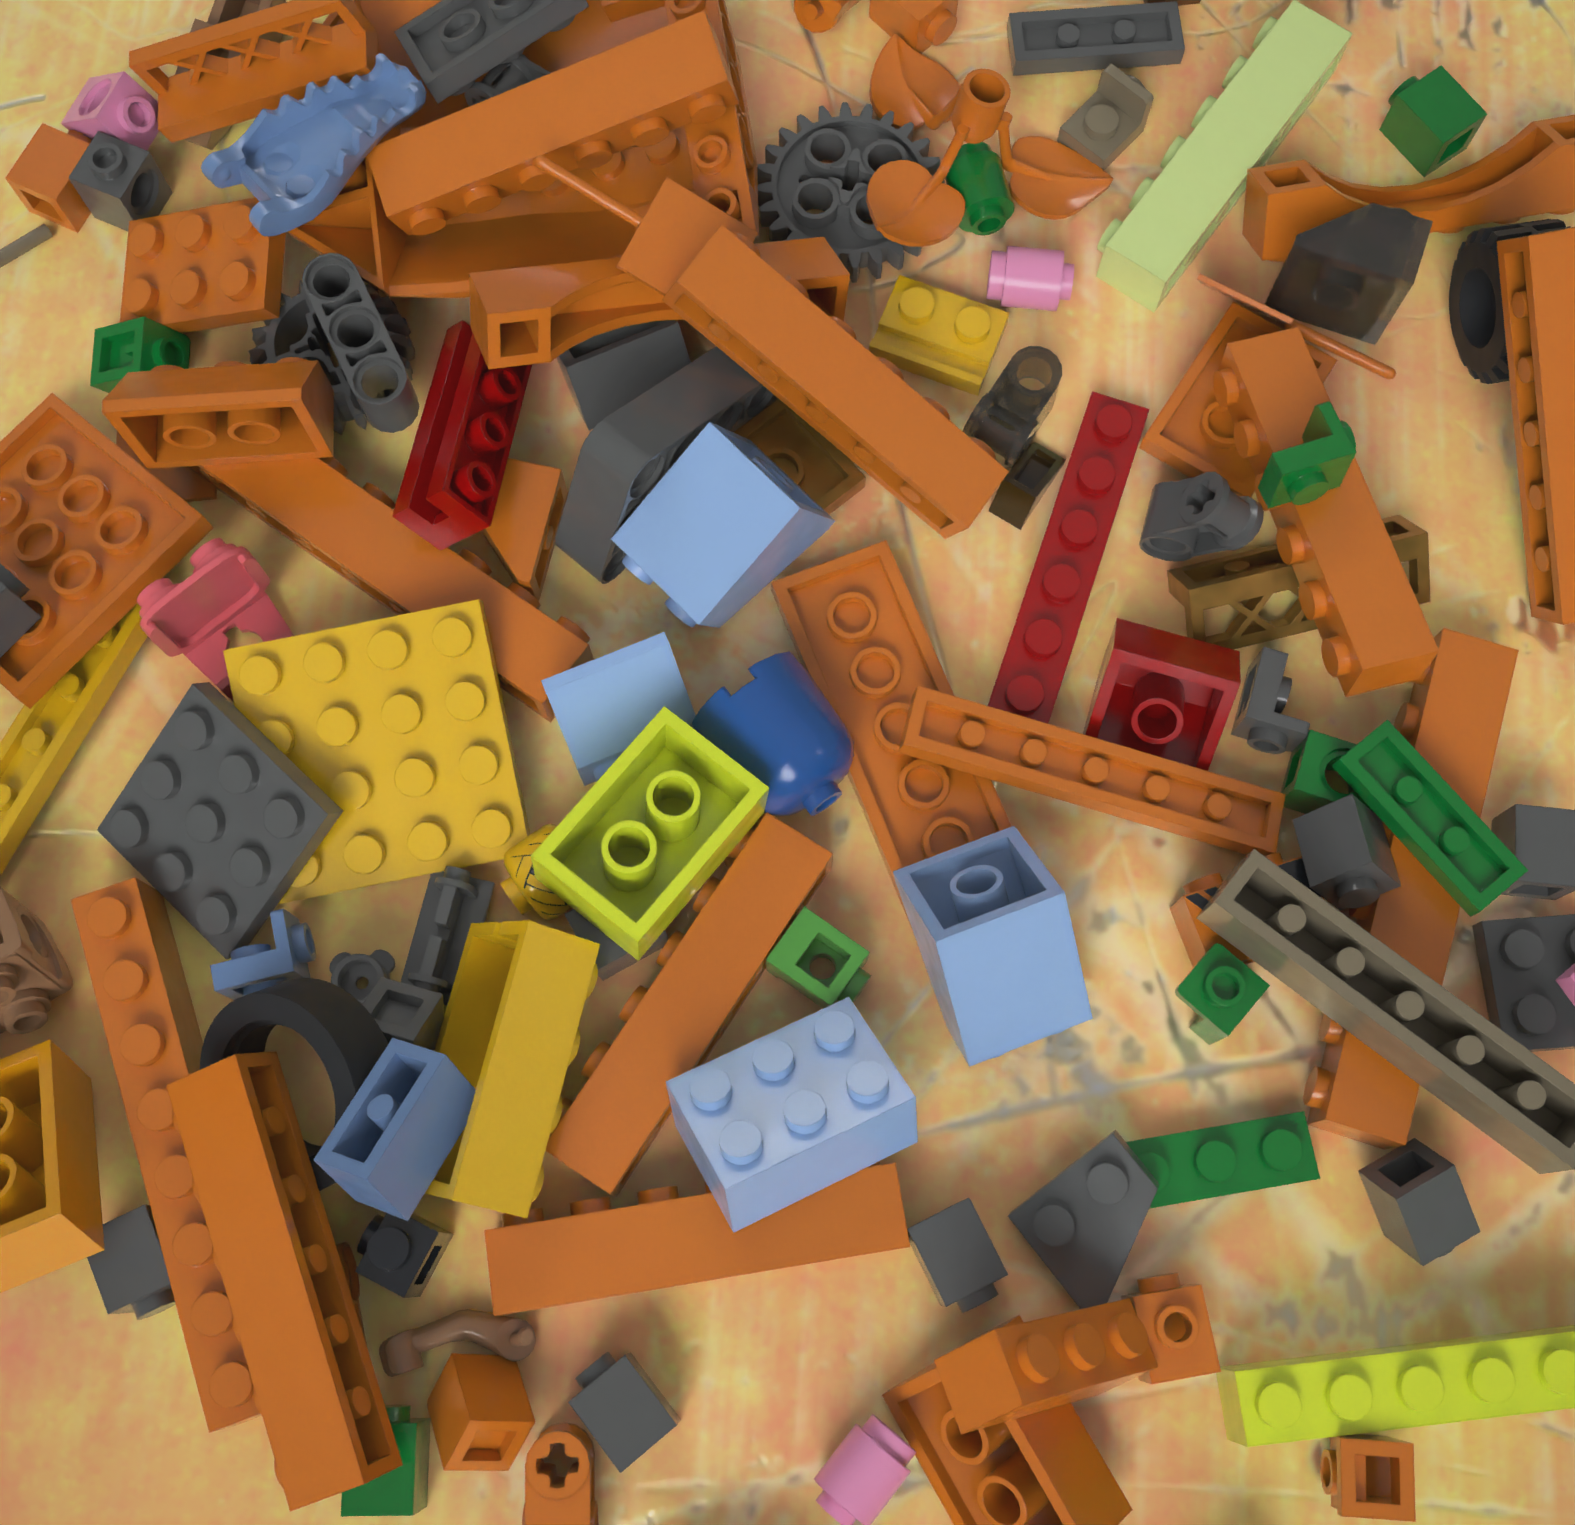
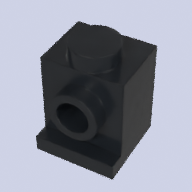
[355,1213,454,1298]

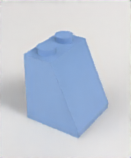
[611,422,835,628]
[893,826,1093,1067]

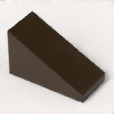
[989,441,1066,530]

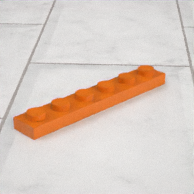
[898,685,1286,856]

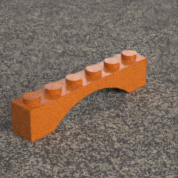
[1242,115,1575,262]
[469,236,850,369]

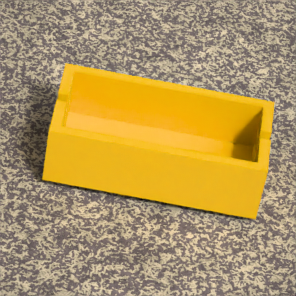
[425,920,600,1218]

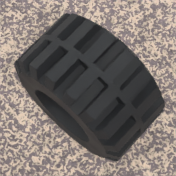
[1449,219,1571,384]

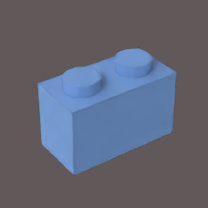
[313,1038,476,1221]

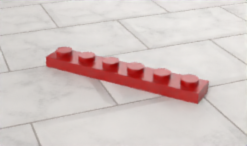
[988,391,1150,724]

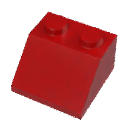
[1083,618,1241,771]

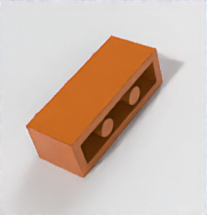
[934,1298,1158,1434]

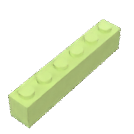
[1096,0,1353,313]

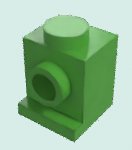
[766,906,872,1008]

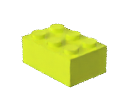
[531,706,769,961]

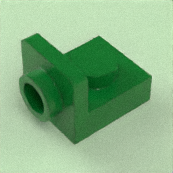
[90,317,191,393]
[1175,943,1270,1045]

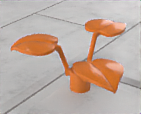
[866,34,1113,247]

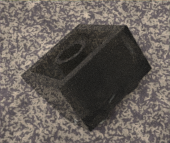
[1264,203,1433,345]

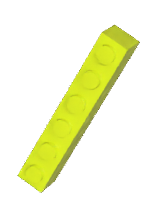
[1216,1325,1575,1447]

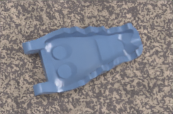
[201,53,427,237]

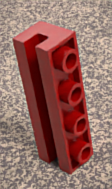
[392,320,532,550]

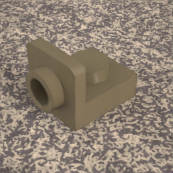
[1057,64,1154,170]

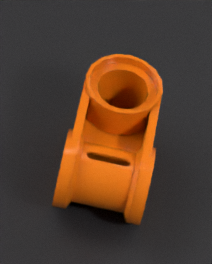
[522,1422,599,1525]

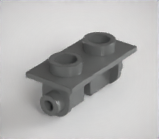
[401,866,495,1006]

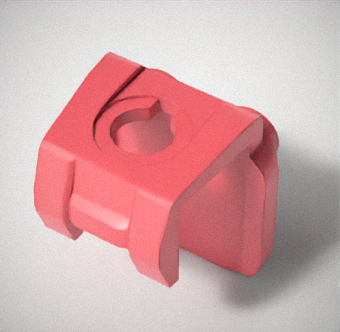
[137,538,294,702]

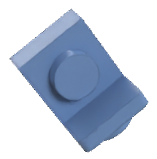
[210,908,316,1000]

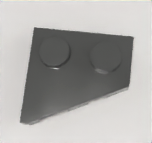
[1008,1129,1160,1309]

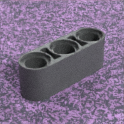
[302,253,419,433]

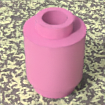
[986,246,1074,311]
[814,1414,916,1525]

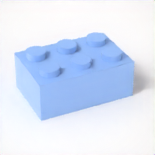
[666,997,918,1233]

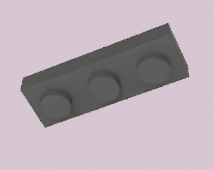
[1007,1,1185,76]

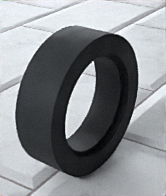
[200,978,388,1191]

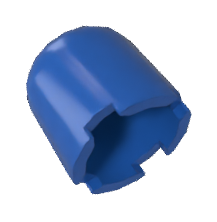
[692,651,854,817]

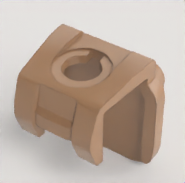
[0,886,73,1034]

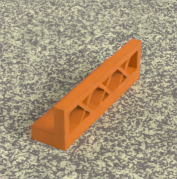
[129,0,378,143]

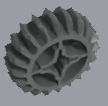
[249,280,415,435]

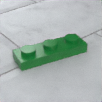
[1332,719,1528,917]
[1126,1111,1320,1209]

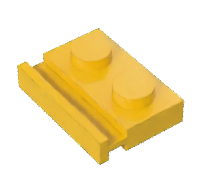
[869,275,1010,396]

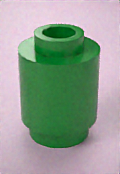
[945,142,1015,236]

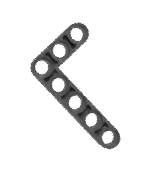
[555,346,778,584]

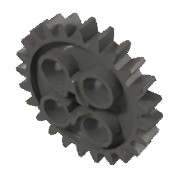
[757,102,945,283]

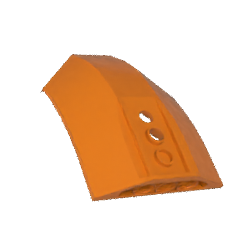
[286,0,759,298]

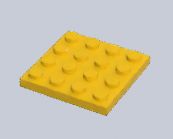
[223,599,531,904]

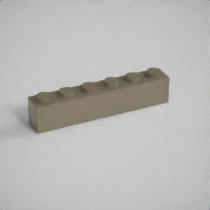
[1197,849,1575,1174]

